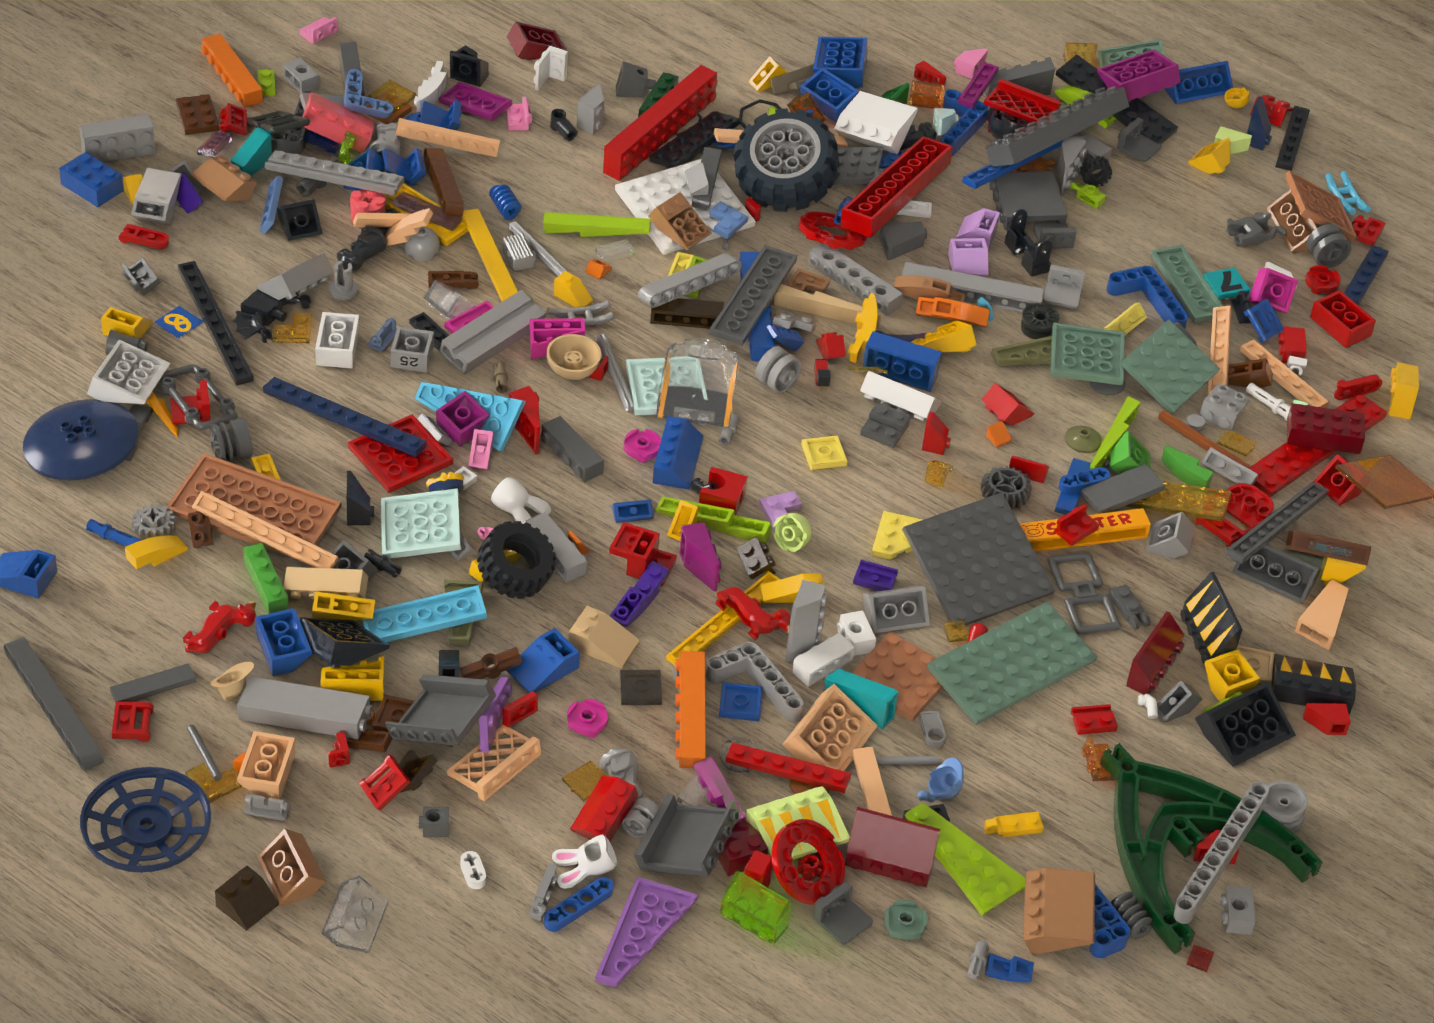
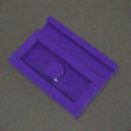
[853,560,898,591]

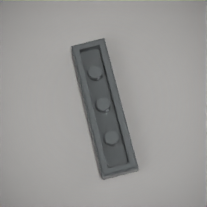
[110,663,196,703]

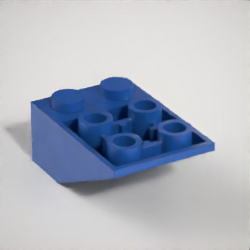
[0,550,57,599]
[506,628,580,693]

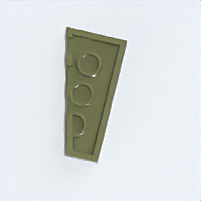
[444,580,484,645]

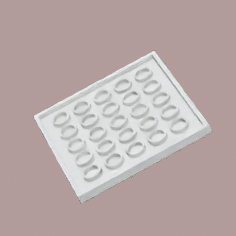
[615,159,755,255]

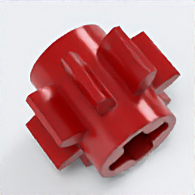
[797,855,823,882]

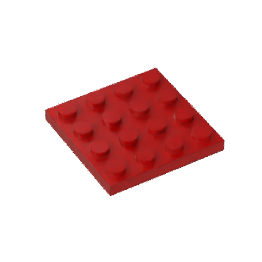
[348,414,453,493]

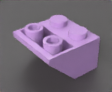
[956,208,1000,249]
[948,238,989,277]

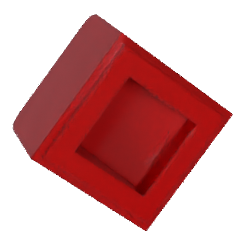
[589,356,609,381]

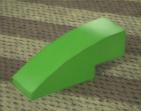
[1161,445,1213,494]

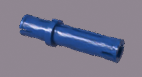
[834,197,853,225]
[86,519,143,546]

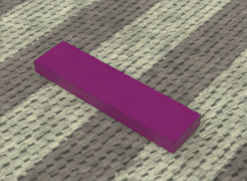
[958,62,999,109]

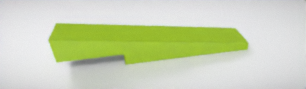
[543,212,651,237]
[1090,396,1141,469]
[656,496,772,544]

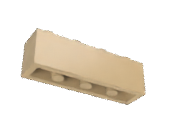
[283,567,369,599]

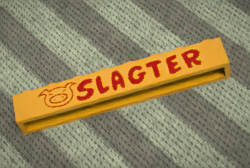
[1020,508,1151,552]

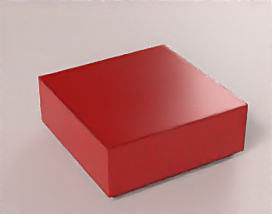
[745,198,761,222]

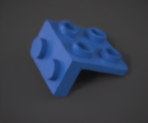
[420,100,462,130]
[382,148,426,186]

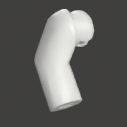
[1137,694,1158,719]

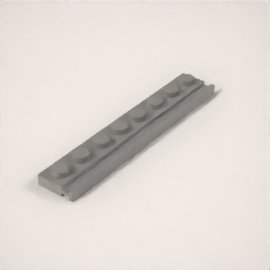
[265,150,404,196]

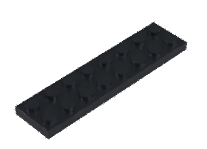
[1055,54,1178,144]

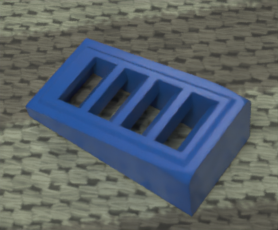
[767,324,804,351]

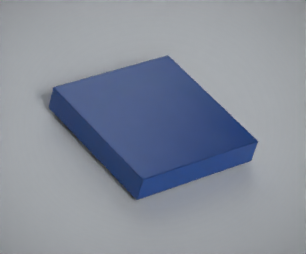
[719,682,763,721]

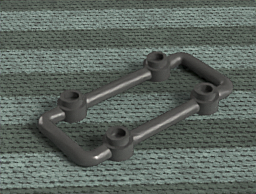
[160,364,237,430]

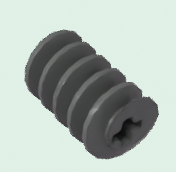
[1111,891,1152,940]

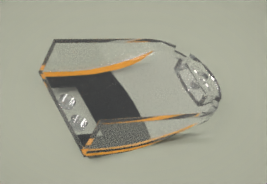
[656,338,739,427]

